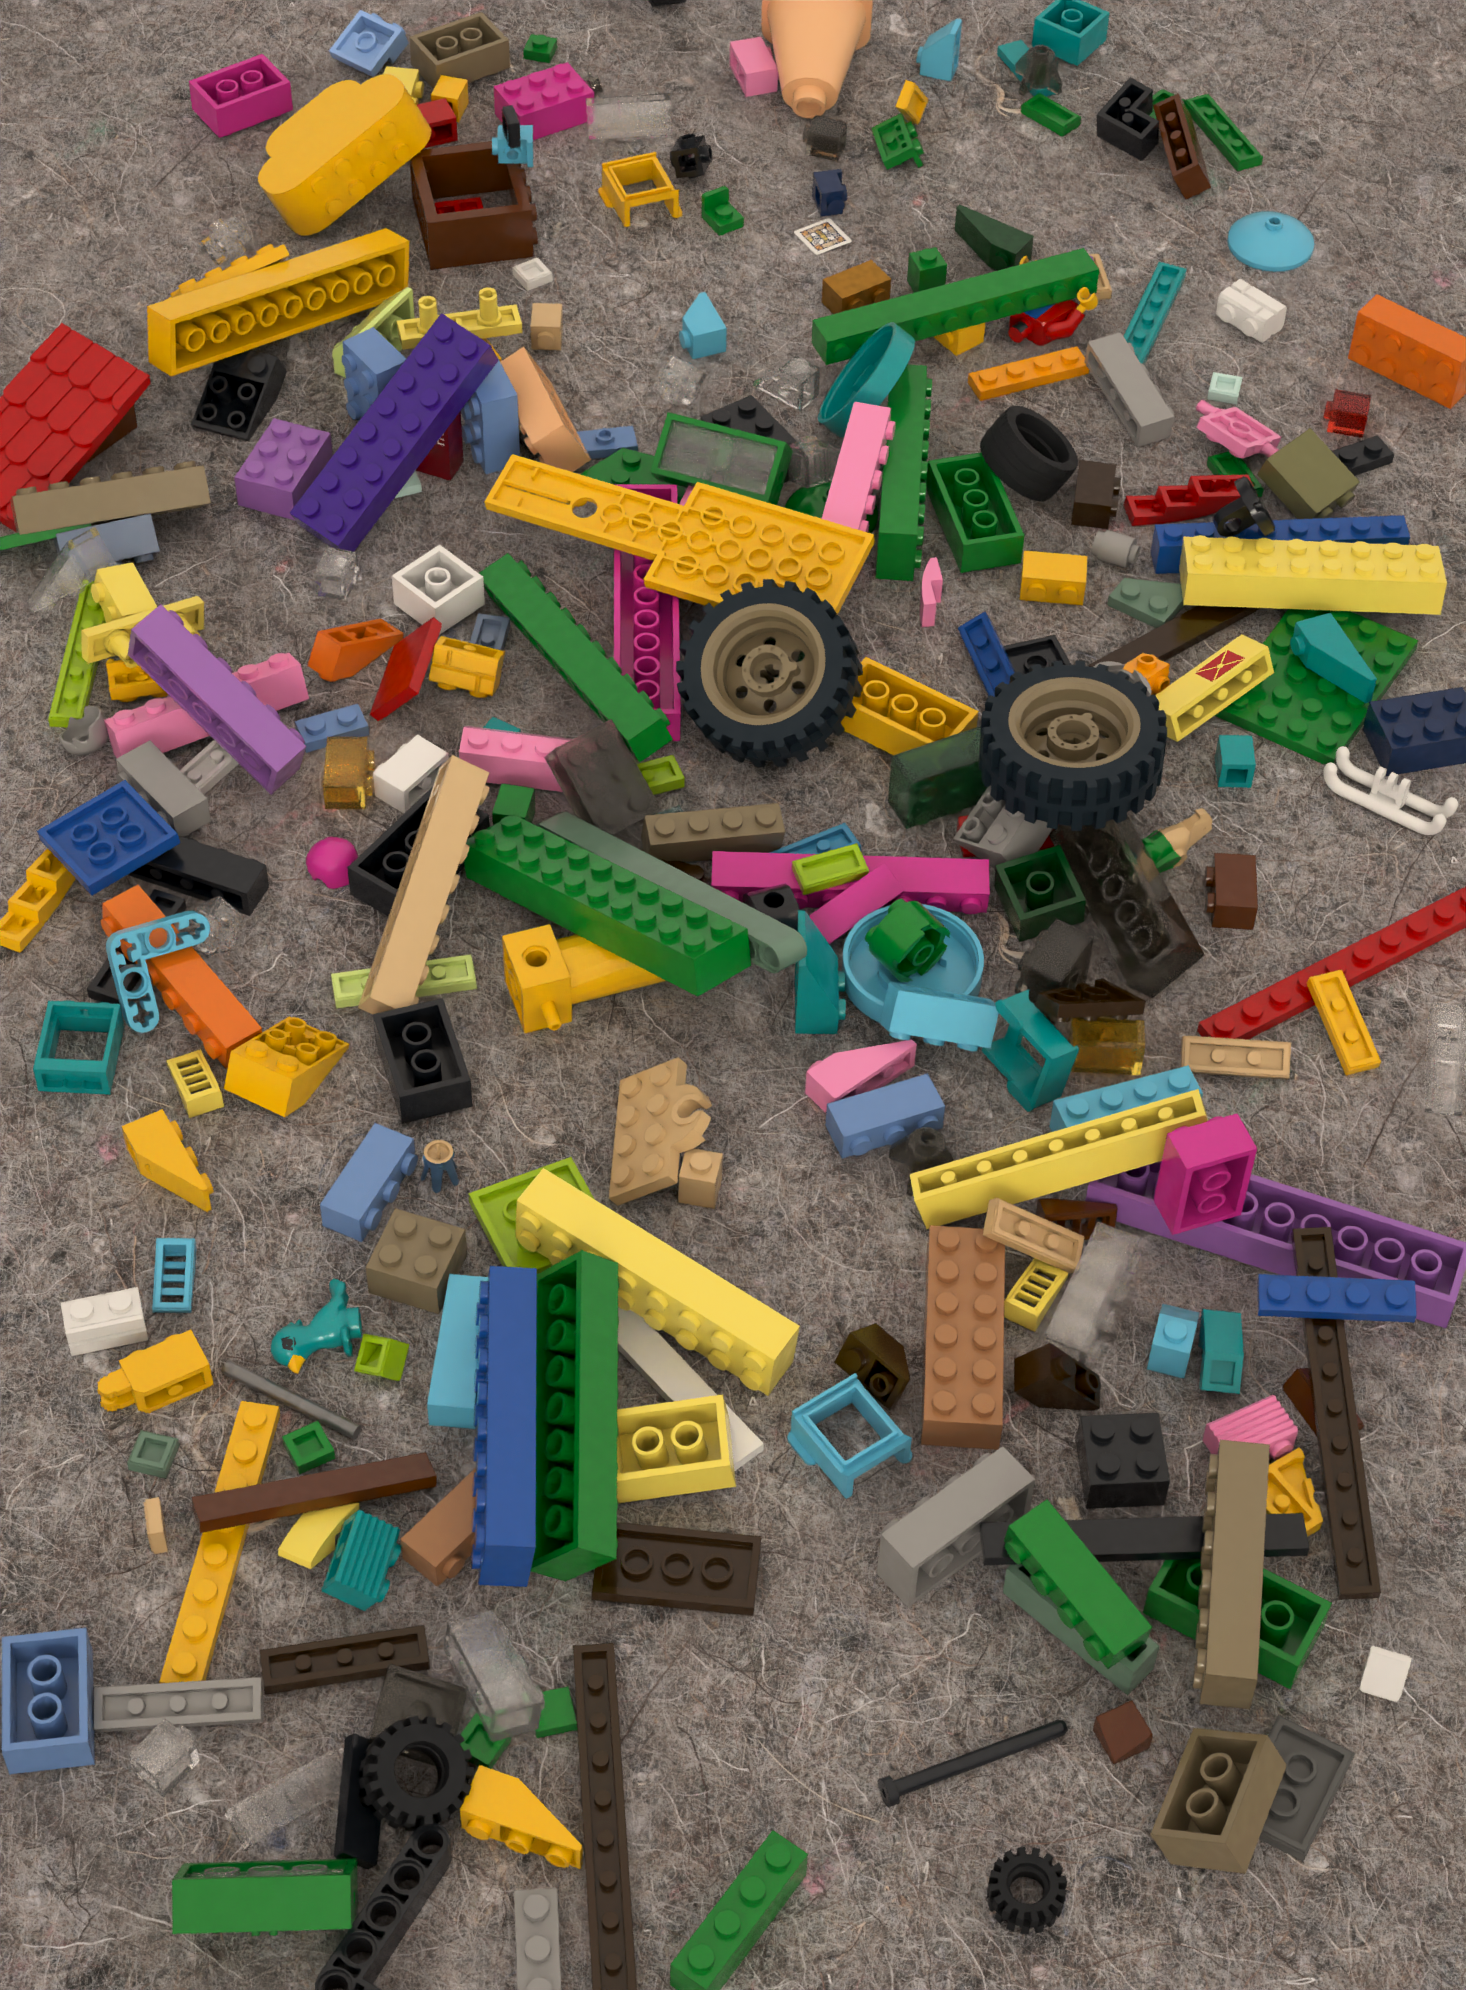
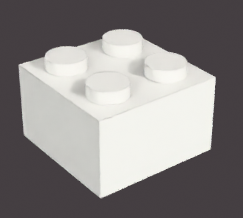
[392,545,485,635]

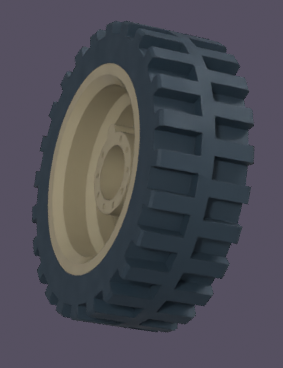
[676,579,863,768]
[979,660,1168,831]

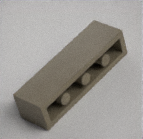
[641,803,785,862]

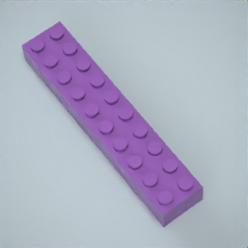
[1085,1161,1466,1329]

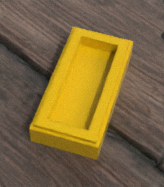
[895,80,928,125]

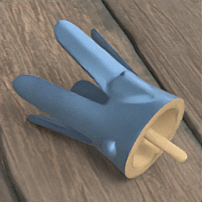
[421,1140,459,1193]

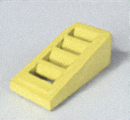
[166,1049,224,1118]
[1004,1258,1069,1332]

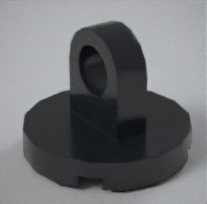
[1213,476,1275,537]

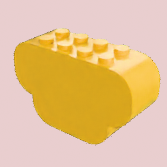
[258,74,431,236]

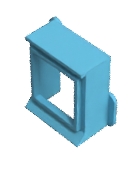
[787,1373,912,1499]

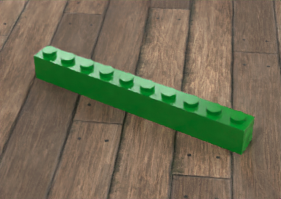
[812,248,1099,365]
[479,553,673,763]

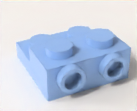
[329,10,409,77]

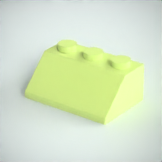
[332,287,414,378]

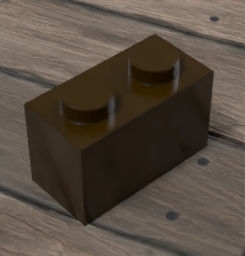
[1071,460,1121,529]

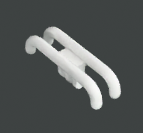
[1323,746,1458,835]

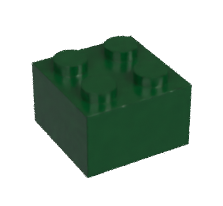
[994,845,1086,942]

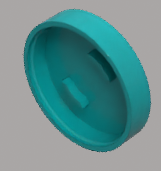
[818,322,915,438]

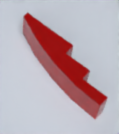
[1123,475,1258,526]

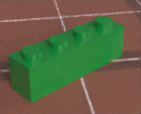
[1004,1499,1153,1669]
[670,1830,808,1990]

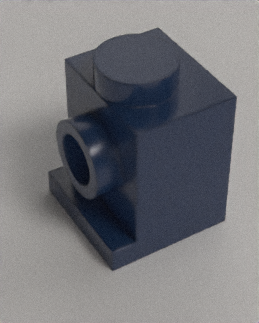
[812,169,847,217]

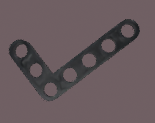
[315,1822,451,1990]

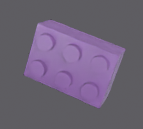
[234,418,333,520]

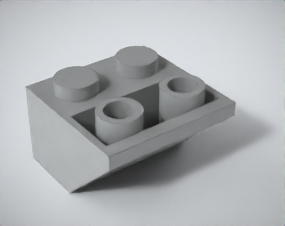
[953,786,1052,868]

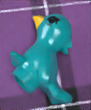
[271,1278,362,1374]

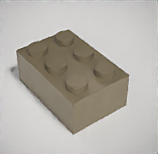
[409,12,510,89]
[1150,1728,1287,1874]

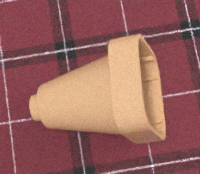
[761,0,873,119]

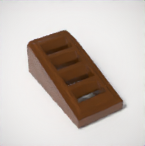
[1036,1198,1118,1240]

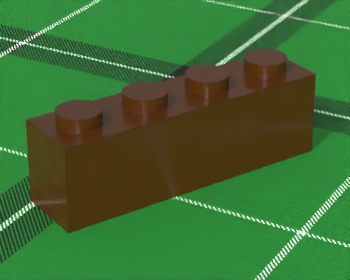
[1153,93,1211,200]

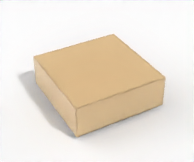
[144,1497,168,1554]

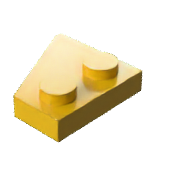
[1266,1447,1323,1537]

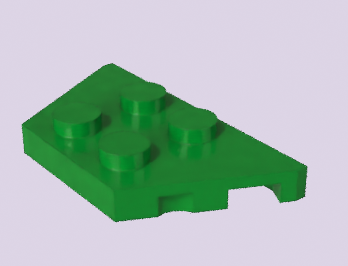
[580,448,685,504]

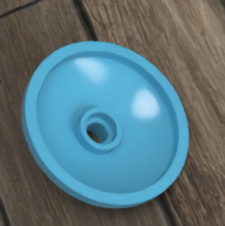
[1227,211,1314,272]

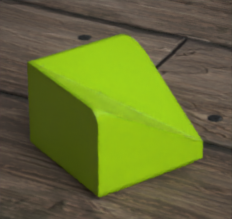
[354,1333,410,1381]

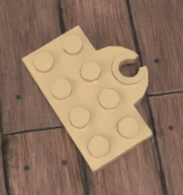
[609,1057,712,1206]

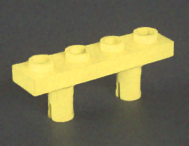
[397,288,522,350]
[81,596,204,668]

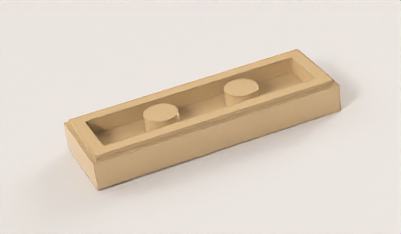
[1180,1036,1291,1080]
[983,1198,1084,1274]

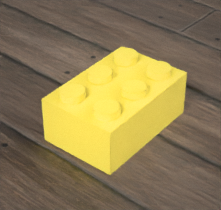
[617,1394,736,1503]

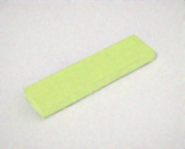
[331,954,477,1009]

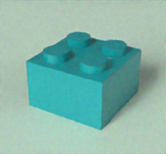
[1032,0,1110,66]

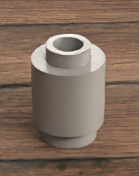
[1091,530,1141,569]

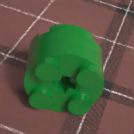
[865,899,950,983]

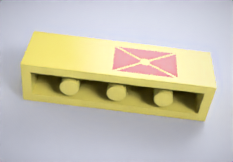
[1155,634,1274,742]

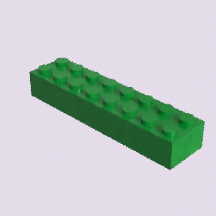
[875,364,932,581]
[530,1250,619,1582]

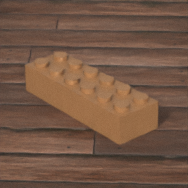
[921,1225,1005,1450]

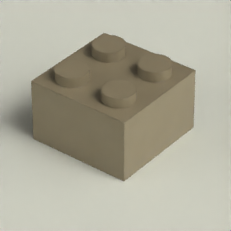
[366,1208,467,1314]

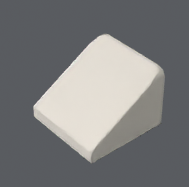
[1359,1646,1412,1702]

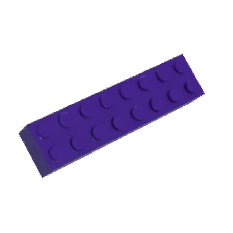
[290,313,499,559]

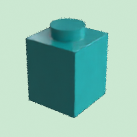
[1214,735,1256,788]

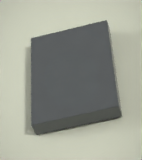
[1259,1715,1355,1862]

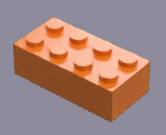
[1348,294,1466,409]

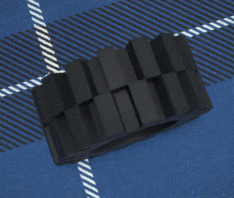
[987,1847,1067,1934]

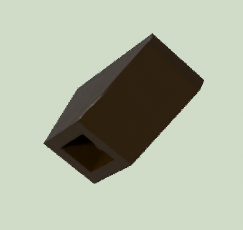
[834,1323,910,1410]
[1014,1343,1101,1411]

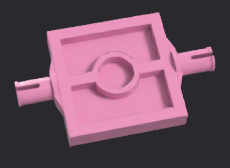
[1196,399,1281,458]

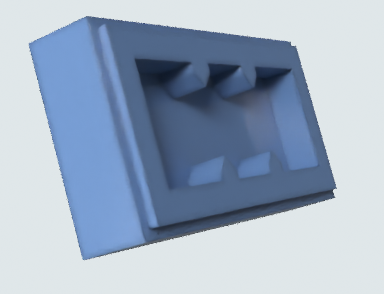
[577,426,638,459]

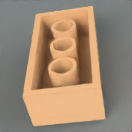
[500,347,591,472]

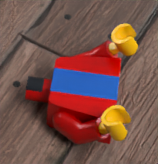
[1008,256,1098,346]

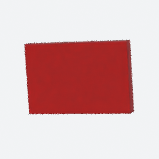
[369,617,442,721]

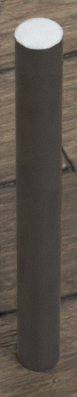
[222,1360,361,1440]

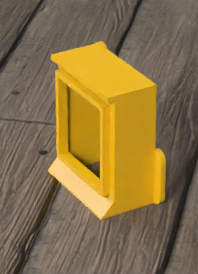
[598,152,682,227]

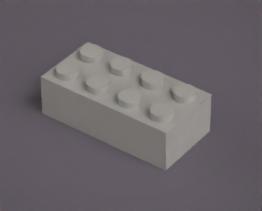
[877,1446,1035,1607]

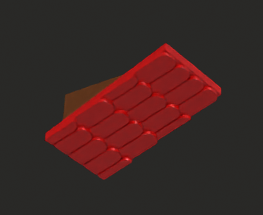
[0,323,151,532]

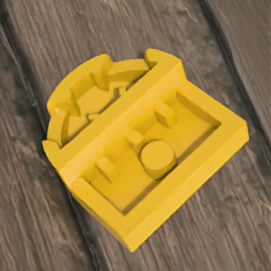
[106,658,168,702]

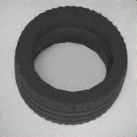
[980,405,1078,502]

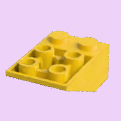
[224,1016,349,1117]

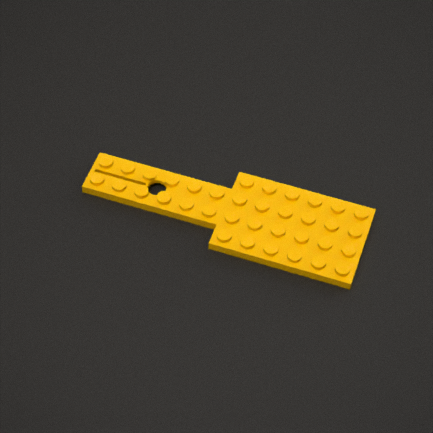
[484,454,875,615]

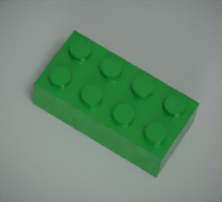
[926,452,1025,573]
[1143,1559,1332,1690]

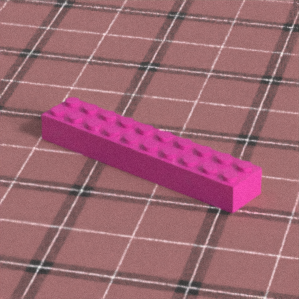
[614,484,681,741]

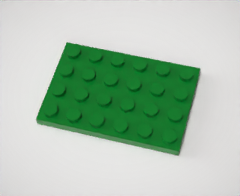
[1215,609,1418,765]

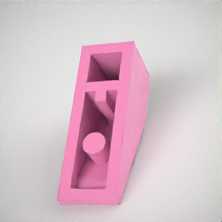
[805,1039,917,1113]

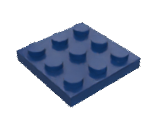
[37,780,181,896]

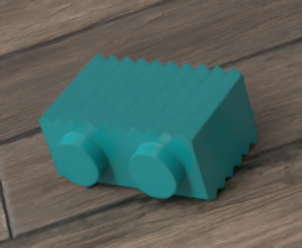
[321,1510,401,1611]

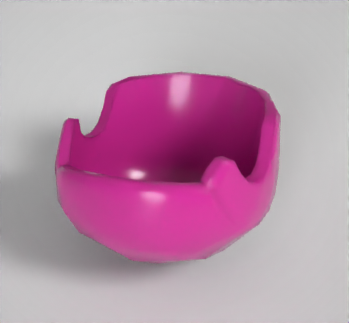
[306,837,359,889]

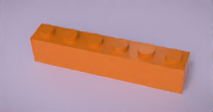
[101,885,262,1069]

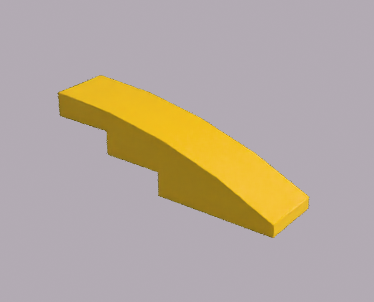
[0,848,76,953]

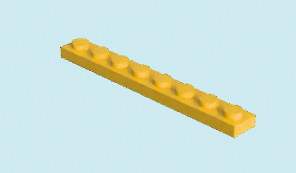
[159,1401,280,1683]

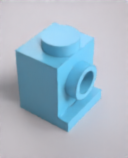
[492,125,533,167]

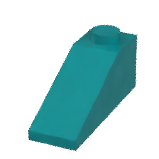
[1290,613,1377,703]

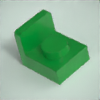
[701,186,744,236]

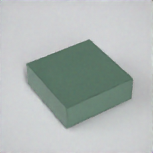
[127,1430,180,1479]

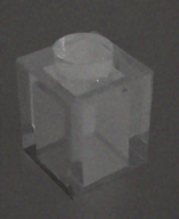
[314,546,359,601]
[129,1719,200,1798]

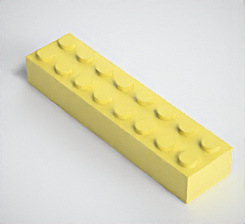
[1179,535,1447,615]
[515,1168,800,1396]

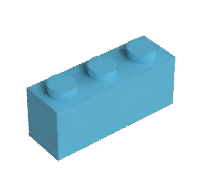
[880,982,999,1051]

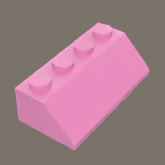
[459,726,599,796]

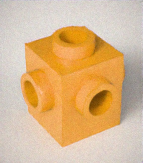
[1123,653,1170,695]

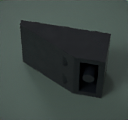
[191,350,287,442]

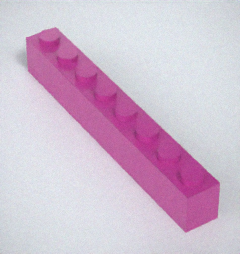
[711,851,990,914]

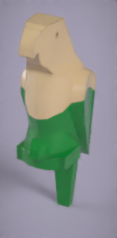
[1098,808,1212,887]

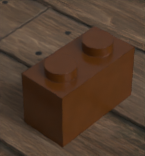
[1204,853,1258,930]

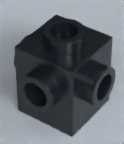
[670,134,713,178]

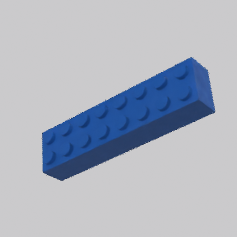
[471,1266,537,1587]

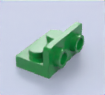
[871,113,924,170]

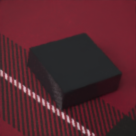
[502,105,520,148]

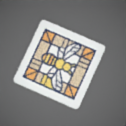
[794,218,852,255]

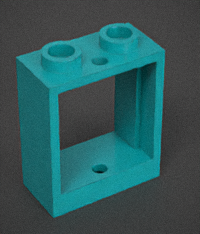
[33,1000,125,1095]

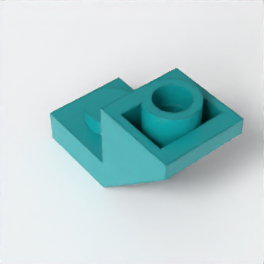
[1198,1308,1244,1394]

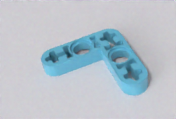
[106,911,210,1033]

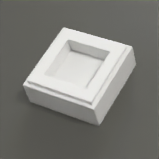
[512,257,553,291]

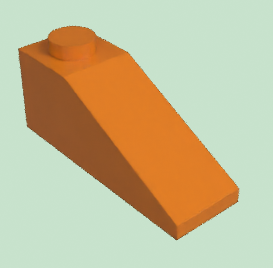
[307,619,404,682]

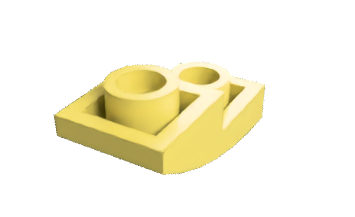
[278,1503,359,1569]

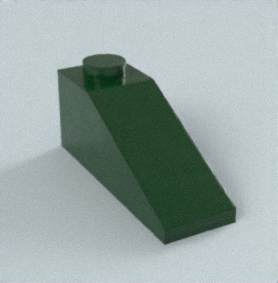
[955,204,1034,271]

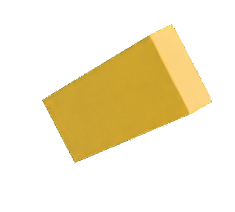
[1306,969,1381,1076]

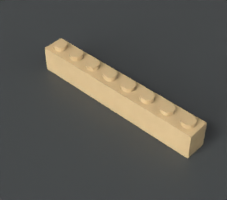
[358,755,490,1014]

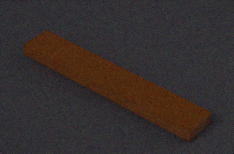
[191,1452,437,1533]

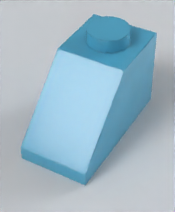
[916,18,962,81]
[679,292,727,359]
[1147,1304,1200,1379]

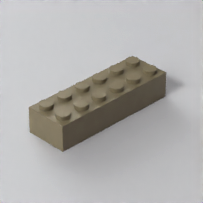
[10,461,211,535]
[1193,1440,1270,1709]

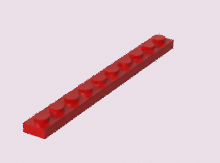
[1197,886,1466,1040]

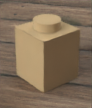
[531,303,563,350]
[678,1148,723,1209]

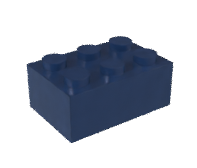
[1363,687,1466,776]

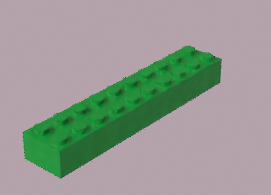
[464,815,751,997]

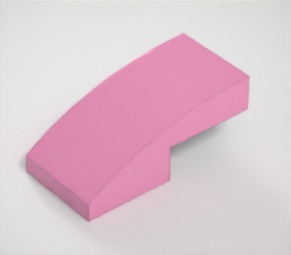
[920,557,943,627]

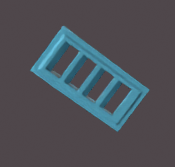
[152,1238,197,1313]

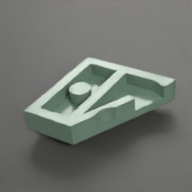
[1107,578,1185,628]

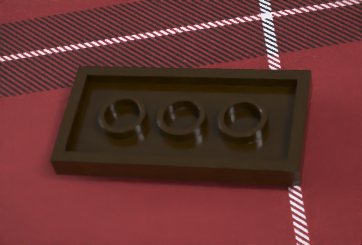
[592,1522,762,1616]

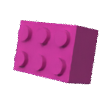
[189,54,293,138]
[494,62,595,140]
[1154,1113,1257,1235]

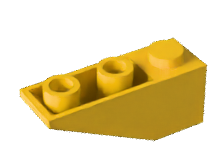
[122,1109,214,1212]
[460,1765,583,1869]

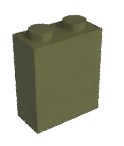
[1257,428,1360,519]

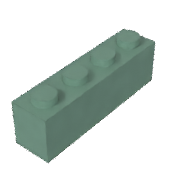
[1003,1564,1159,1696]

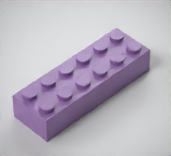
[128,604,306,795]

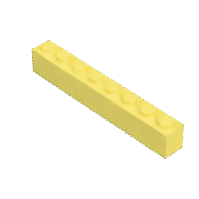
[910,1089,1208,1229]

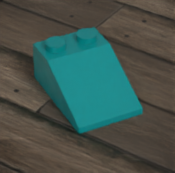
[794,910,846,1034]

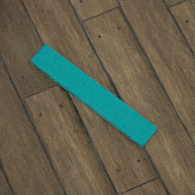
[1123,262,1187,365]

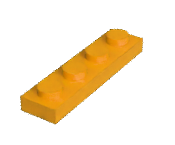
[967,346,1089,401]

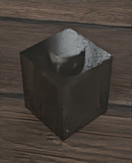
[803,115,847,162]

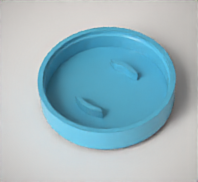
[842,904,984,1023]

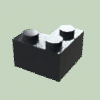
[1097,77,1159,161]

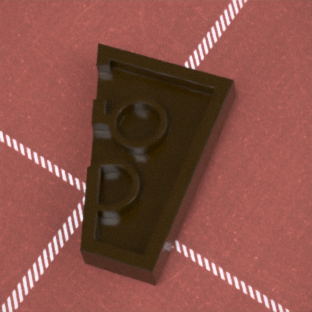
[1036,978,1146,1022]

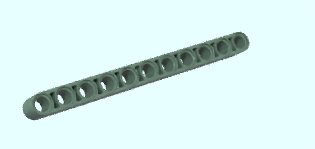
[536,811,807,974]

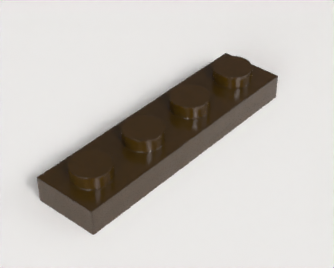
[260,1625,430,1695]

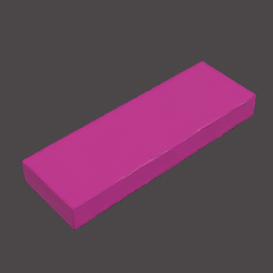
[809,862,905,945]

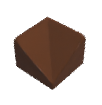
[1093,1700,1153,1765]

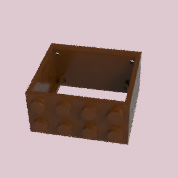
[409,141,538,270]

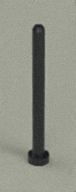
[878,1720,1068,1808]

